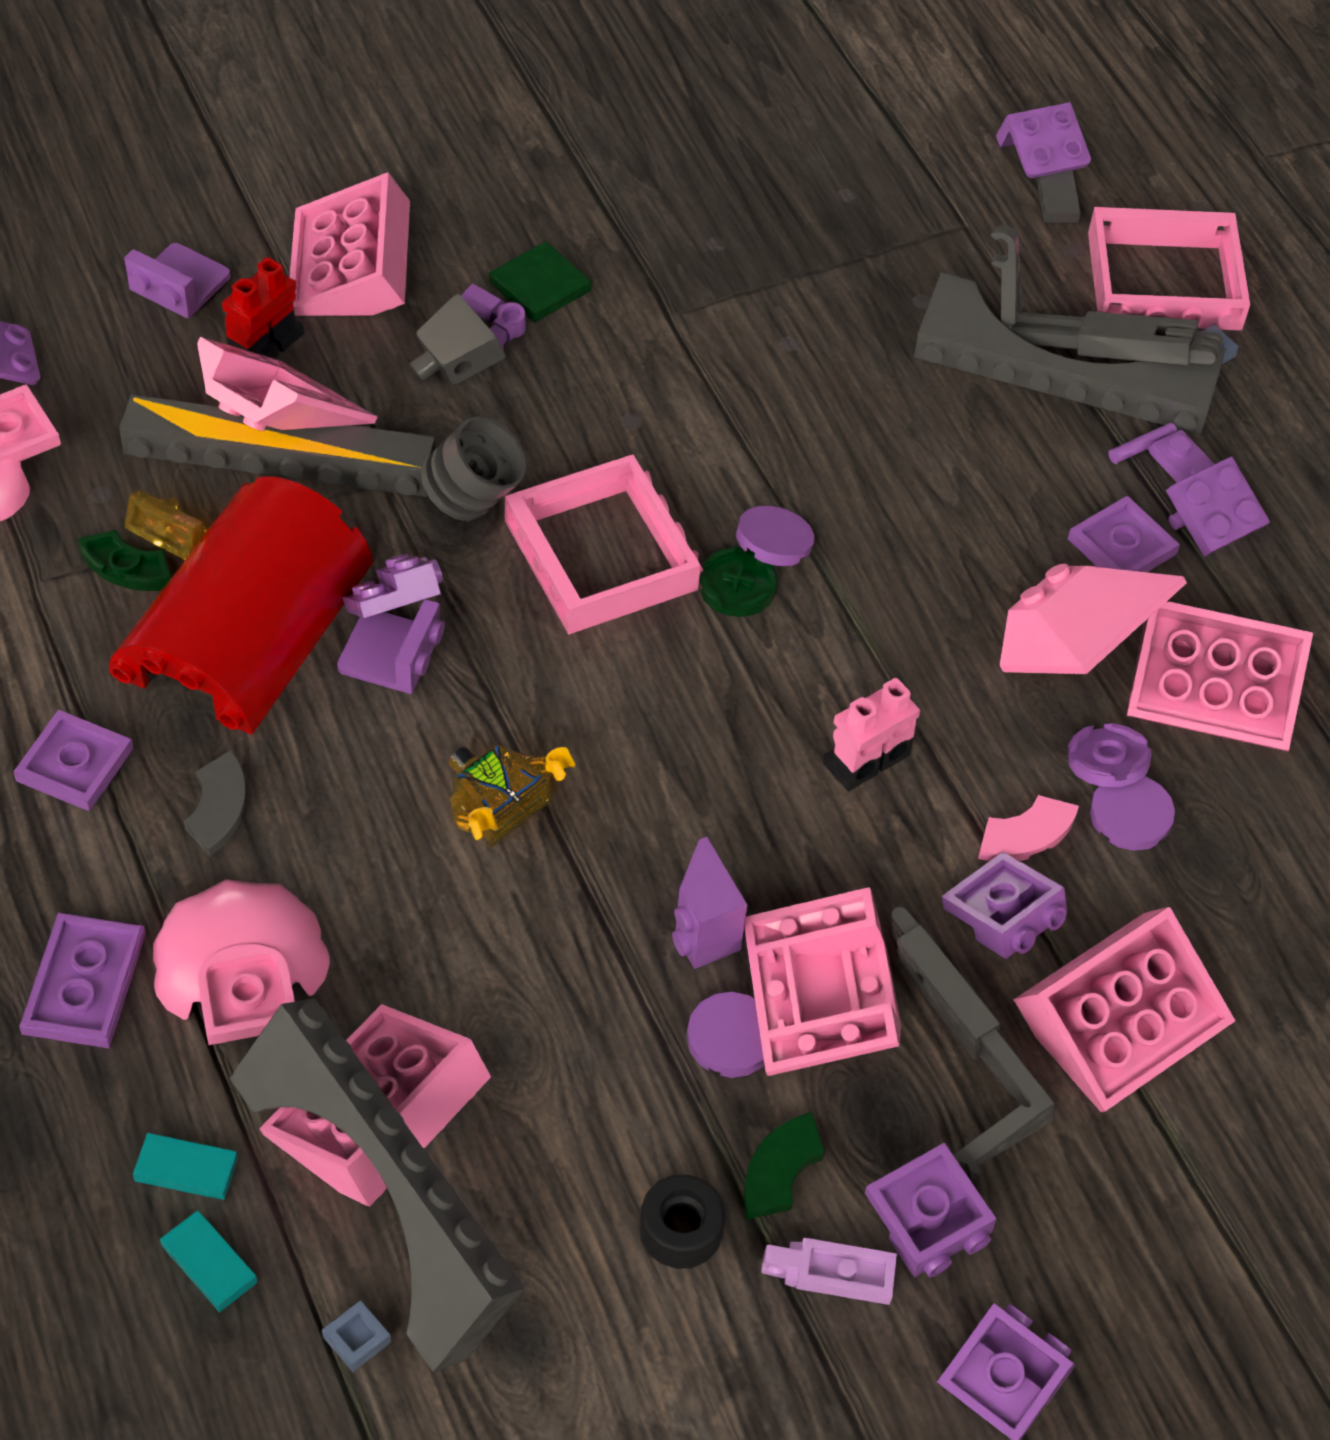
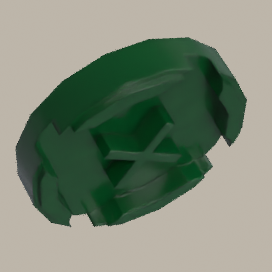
[698,547,777,617]

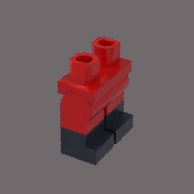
[222,257,304,359]

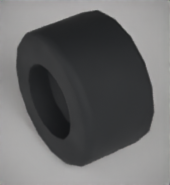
[640,1175,725,1269]

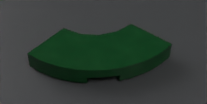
[77,530,172,591]
[743,1112,824,1220]

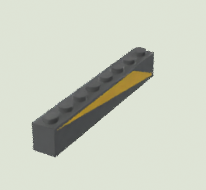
[119,394,435,497]

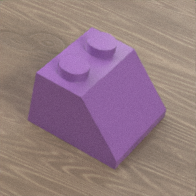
[672,837,747,969]

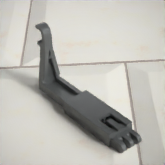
[990,225,1223,365]
[892,907,1055,1181]

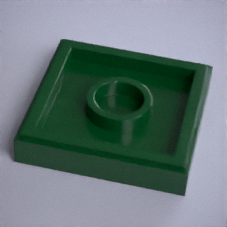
[489,241,591,323]

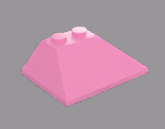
[197,337,378,431]
[1000,564,1187,674]
[744,887,901,1076]

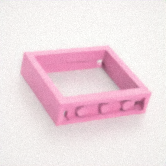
[1088,207,1250,330]
[505,454,703,635]

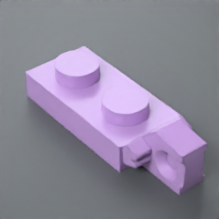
[761,1238,897,1305]

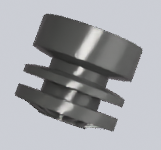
[421,417,526,522]

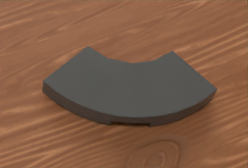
[184,750,247,857]

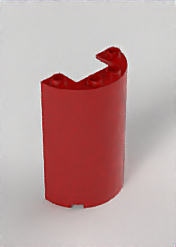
[109,476,373,735]

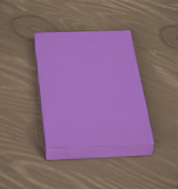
[19,912,146,1049]

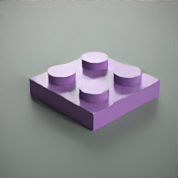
[1166,456,1270,557]
[1068,496,1180,572]
[14,709,134,812]

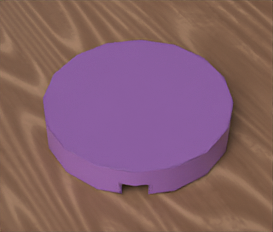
[736,506,815,566]
[1068,723,1152,787]
[1089,776,1175,851]
[686,992,765,1078]

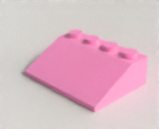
[290,172,410,316]
[1127,601,1313,752]
[1013,907,1235,1112]
[259,1004,491,1207]

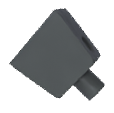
[409,293,506,384]

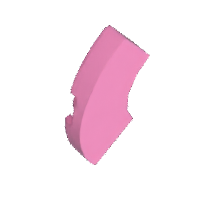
[978,795,1079,861]

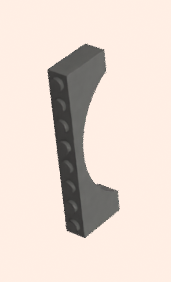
[914,272,1226,435]
[229,998,525,1372]

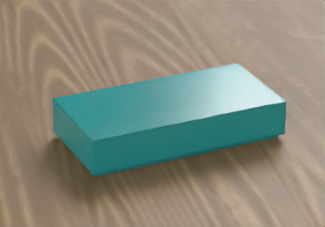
[133,1133,238,1200]
[160,1210,258,1313]

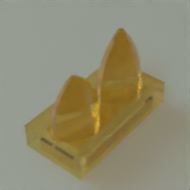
[124,489,206,560]

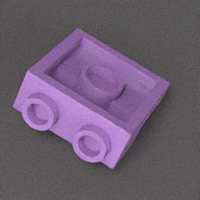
[343,554,443,618]
[941,852,1068,959]
[865,1143,996,1278]
[937,1303,1075,1440]

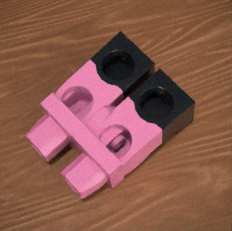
[823,678,920,792]

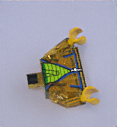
[449,746,576,848]

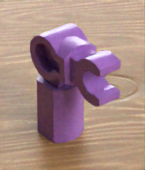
[462,283,526,351]

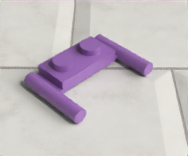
[1109,422,1215,530]

